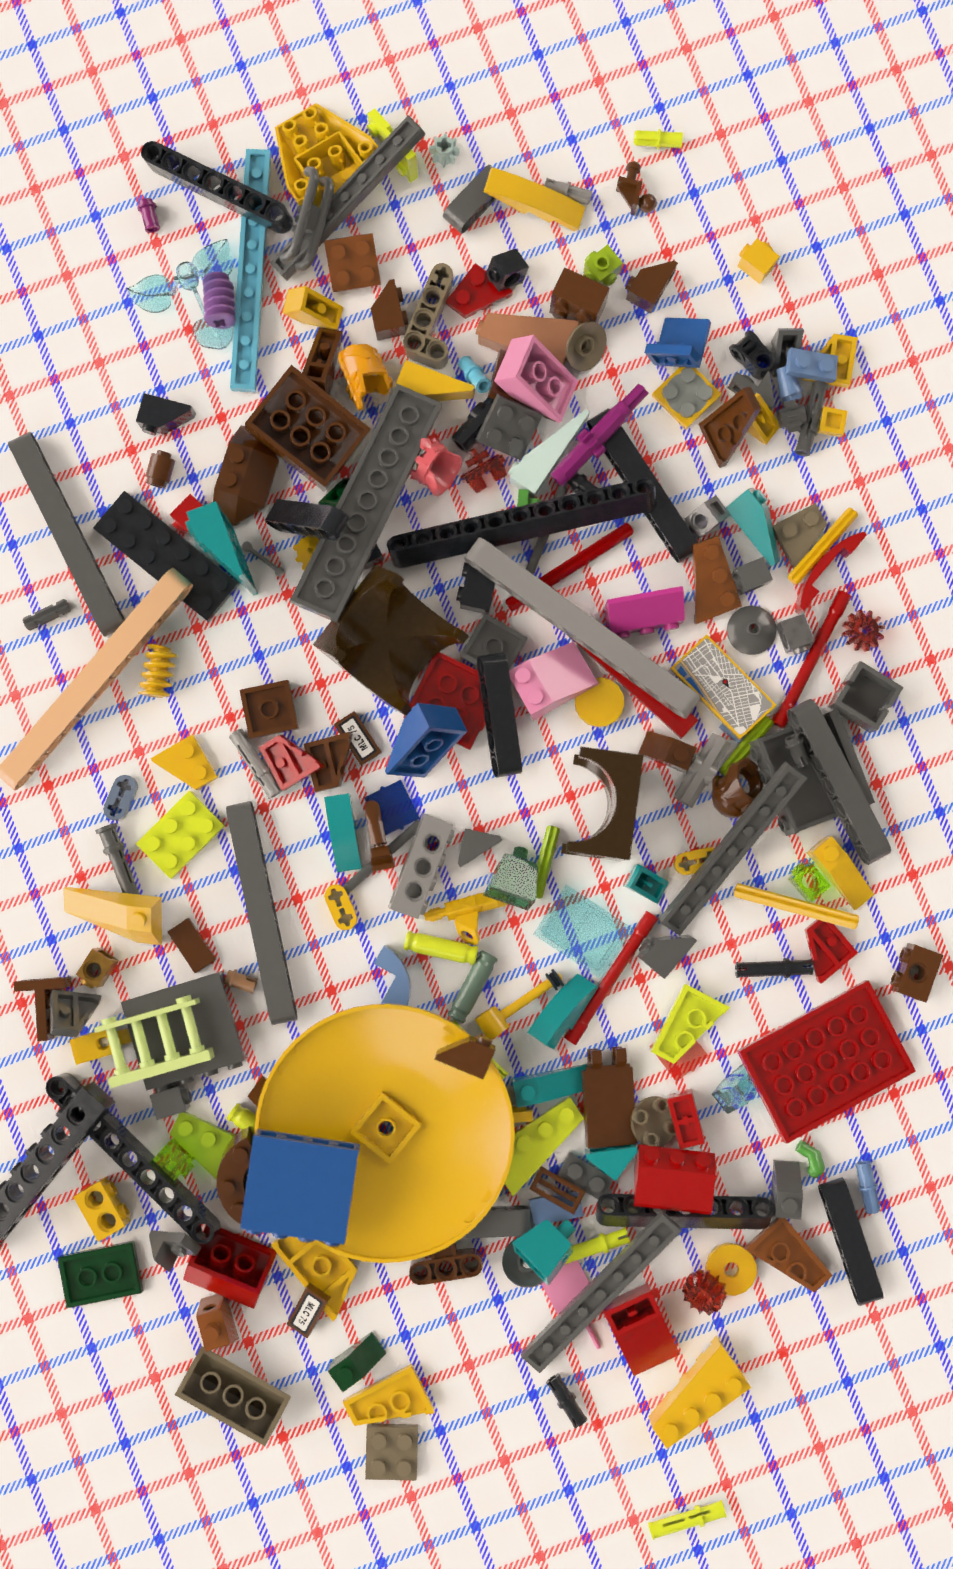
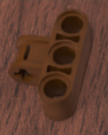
[409,1242,483,1285]

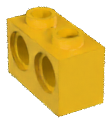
[73,1177,131,1242]

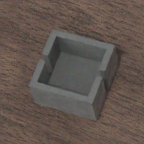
[827,661,904,733]

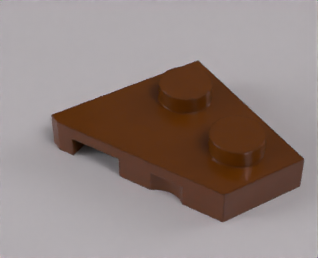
[304,732,352,793]

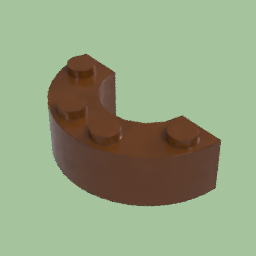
[216,1127,254,1224]

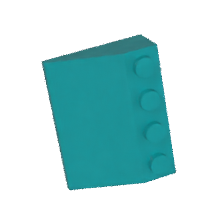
[185,501,258,595]

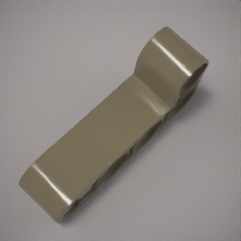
[403,263,453,370]

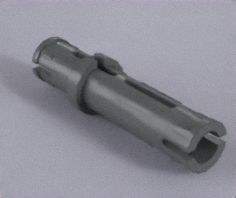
[795,381,828,457]

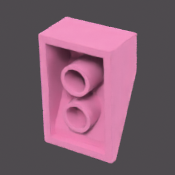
[494,335,578,423]
[509,642,599,721]

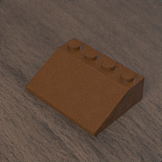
[245,364,371,492]

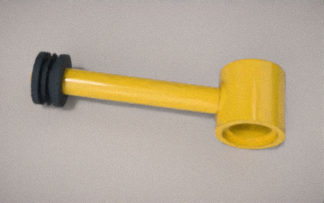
[474,969,564,1040]

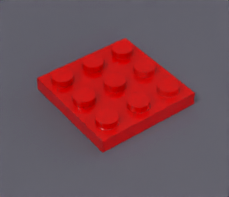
[403,652,485,750]

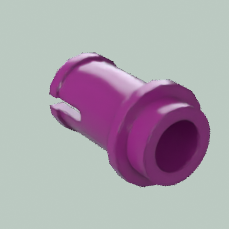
[137,198,161,233]

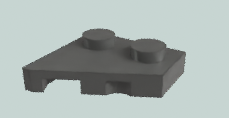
[50,989,102,1038]

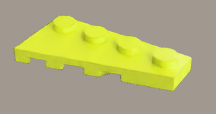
[505,1096,584,1196]

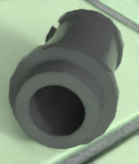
[784,734,811,768]

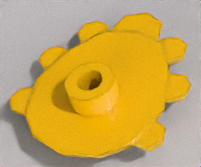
[293,536,320,571]

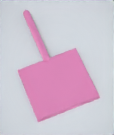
[542,1260,601,1349]

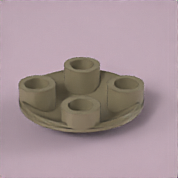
[631,1096,676,1147]

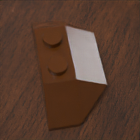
[213,426,279,526]

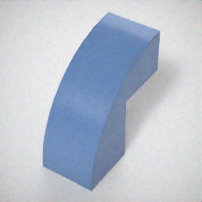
[374,945,411,1005]

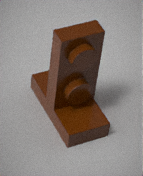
[13,976,72,1042]

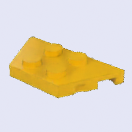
[270,1236,358,1322]

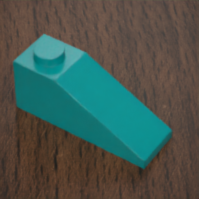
[726,488,780,567]
[512,1064,587,1108]

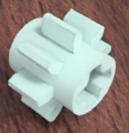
[429,133,460,168]

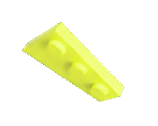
[367,108,418,183]
[650,984,730,1064]

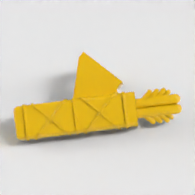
[424,888,508,945]

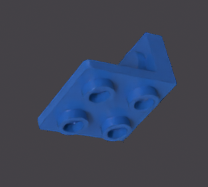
[644,318,711,368]

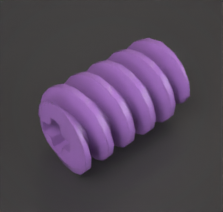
[202,272,236,329]

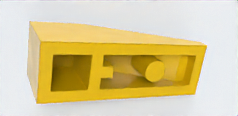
[395,360,475,402]
[806,836,874,911]

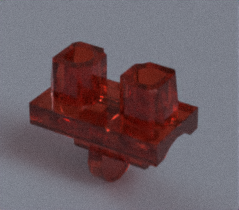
[460,448,507,493]

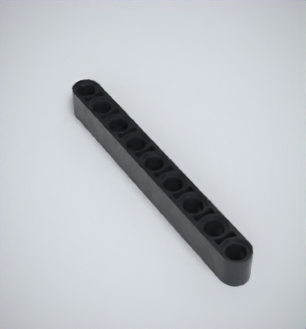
[45,1073,221,1244]

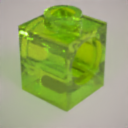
[788,862,831,902]
[152,1138,195,1180]

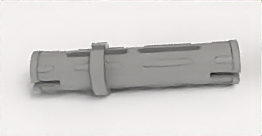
[229,728,282,799]

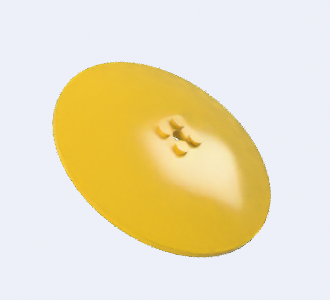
[255,1003,515,1263]

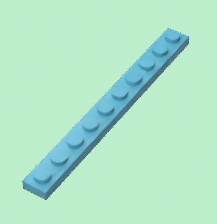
[230,149,272,393]

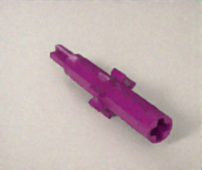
[550,383,649,487]

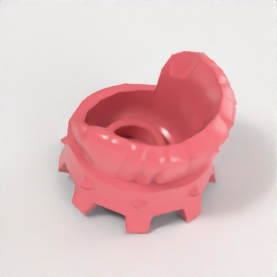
[410,438,463,497]

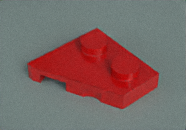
[804,919,858,984]

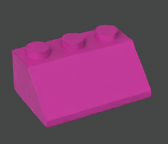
[603,586,685,639]

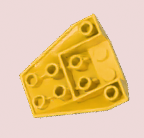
[275,103,379,207]

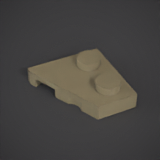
[773,503,827,569]

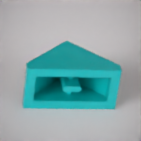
[623,864,669,904]
[584,1144,637,1181]

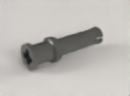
[95,823,140,895]

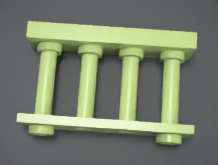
[94,995,215,1088]

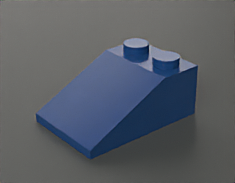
[385,703,467,778]

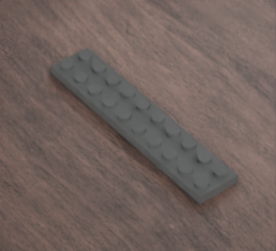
[290,384,442,622]

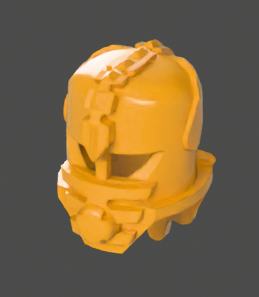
[338,344,393,410]

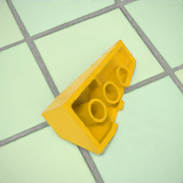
[63,887,163,945]

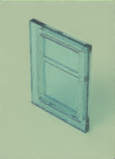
[533,884,633,979]

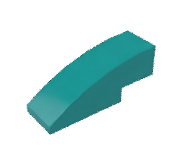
[324,793,362,872]
[527,973,598,1049]

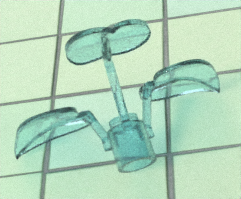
[127,239,233,350]

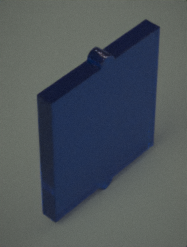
[364,780,420,836]

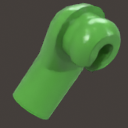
[795,1140,825,1178]

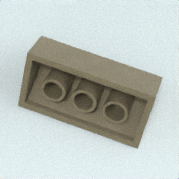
[174,1345,292,1446]

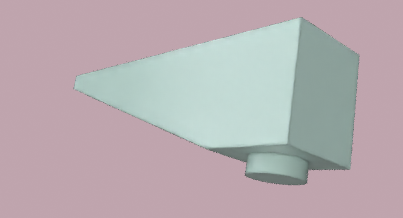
[508,409,590,498]

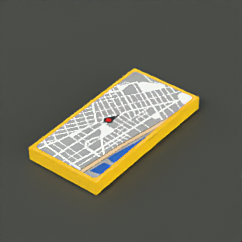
[670,634,777,741]

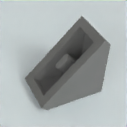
[771,328,804,377]
[458,828,502,868]

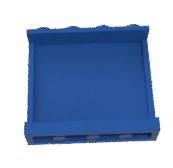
[240,1129,360,1246]

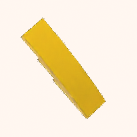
[484,168,585,232]

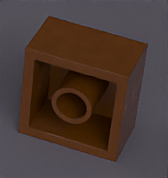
[549,267,610,325]

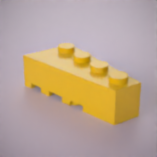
[648,1335,751,1449]

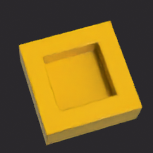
[818,406,848,437]
[511,1104,533,1123]

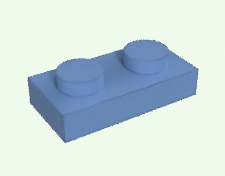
[786,347,838,383]

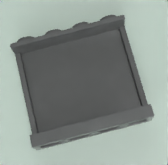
[749,709,875,836]
[121,971,248,1093]

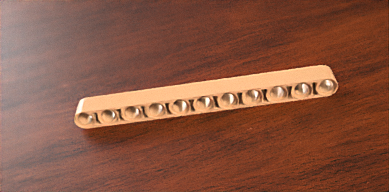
[0,568,193,791]

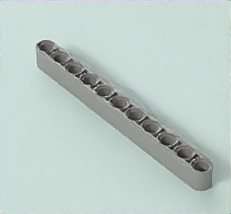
[464,537,701,719]

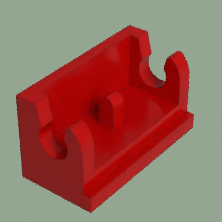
[667,1088,705,1149]

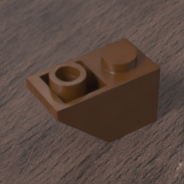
[370,279,409,341]

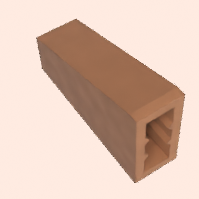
[475,313,579,366]

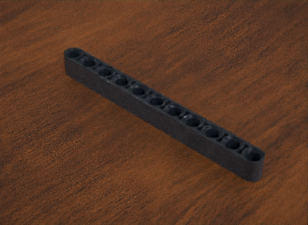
[386,478,657,568]

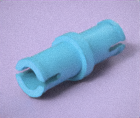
[458,356,491,393]

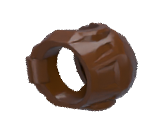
[711,757,763,818]

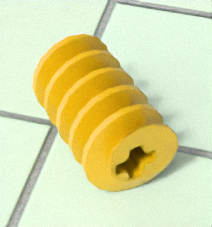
[137,644,178,698]

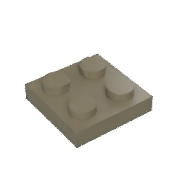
[365,1423,418,1481]

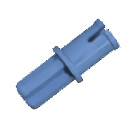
[855,1161,880,1214]

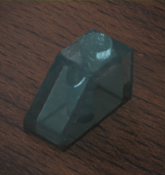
[711,1064,757,1114]

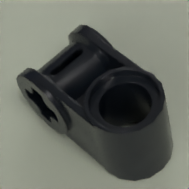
[729,330,775,380]

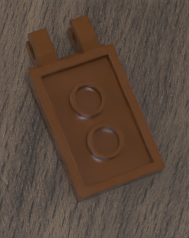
[581,1046,638,1149]

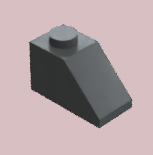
[637,934,697,979]
[770,1160,803,1220]

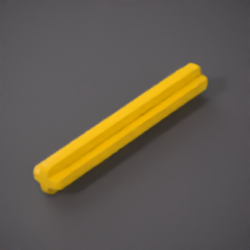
[787,507,858,585]

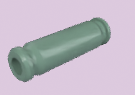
[448,950,498,1023]

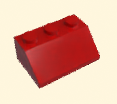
[634,1144,716,1215]
[183,1225,277,1309]

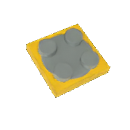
[651,367,722,430]

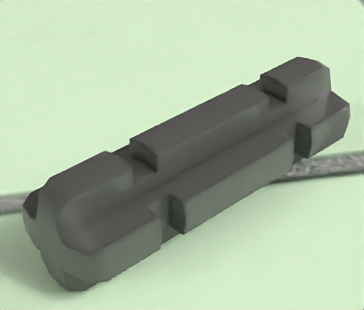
[22,599,71,631]

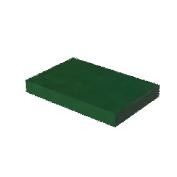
[57,1240,144,1309]

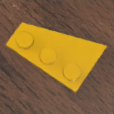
[343,1363,435,1426]

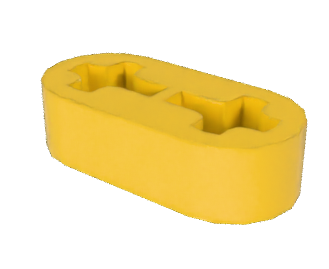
[673,847,715,875]
[324,884,358,930]

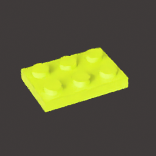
[135,791,225,879]

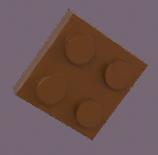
[239,680,299,739]

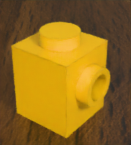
[737,238,780,284]

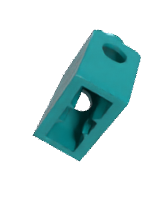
[513,1219,576,1286]

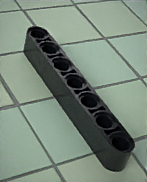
[141,141,293,234]
[586,408,698,564]
[595,1194,774,1230]

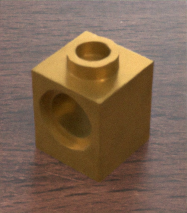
[75,947,119,989]

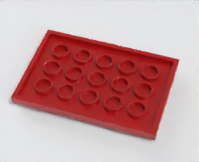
[736,980,916,1144]

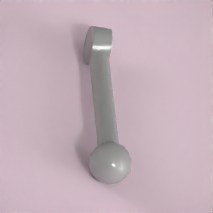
[242,541,285,577]

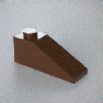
[302,328,343,395]

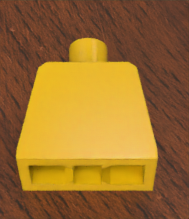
[69,1028,132,1065]

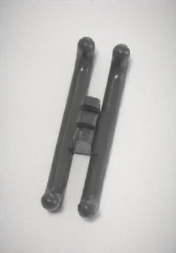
[280,166,335,272]

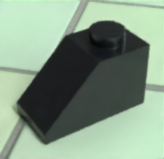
[136,393,196,436]

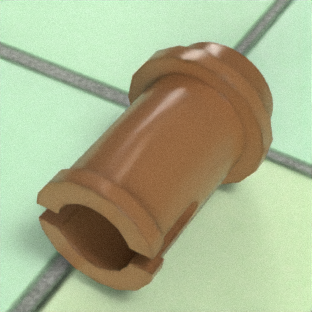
[224,969,258,994]

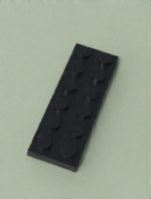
[93,490,240,623]

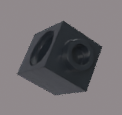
[486,248,529,292]

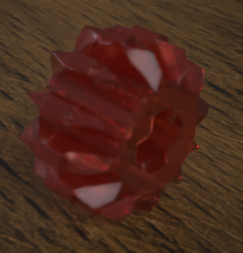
[841,609,885,652]
[682,1268,727,1316]

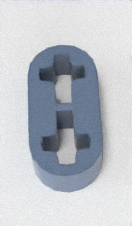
[103,775,138,821]

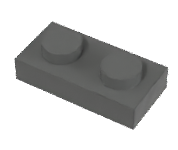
[557,1151,613,1199]

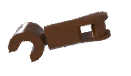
[365,801,395,872]

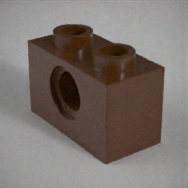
[890,943,943,1003]

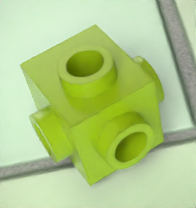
[583,244,623,287]

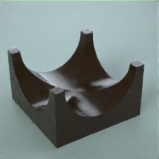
[313,565,469,716]
[561,746,644,862]

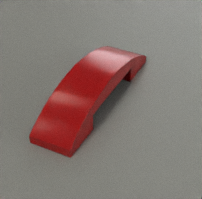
[795,531,867,615]

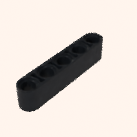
[264,499,350,541]
[477,652,522,778]
[818,1177,884,1307]

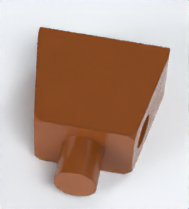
[196,1294,239,1352]

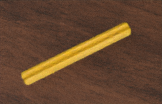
[734,883,859,929]

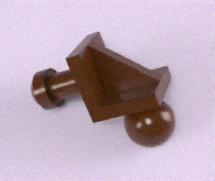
[616,161,657,216]

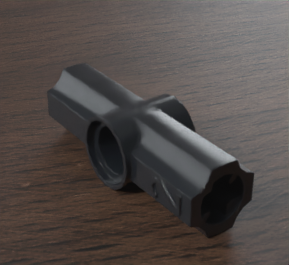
[451,397,494,453]

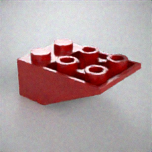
[603,1283,680,1376]

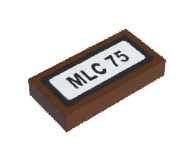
[334,711,382,766]
[287,1283,331,1339]

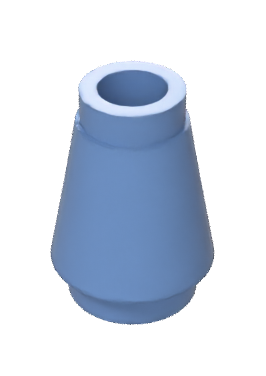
[776,366,803,402]

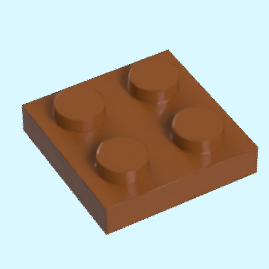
[324,233,381,292]

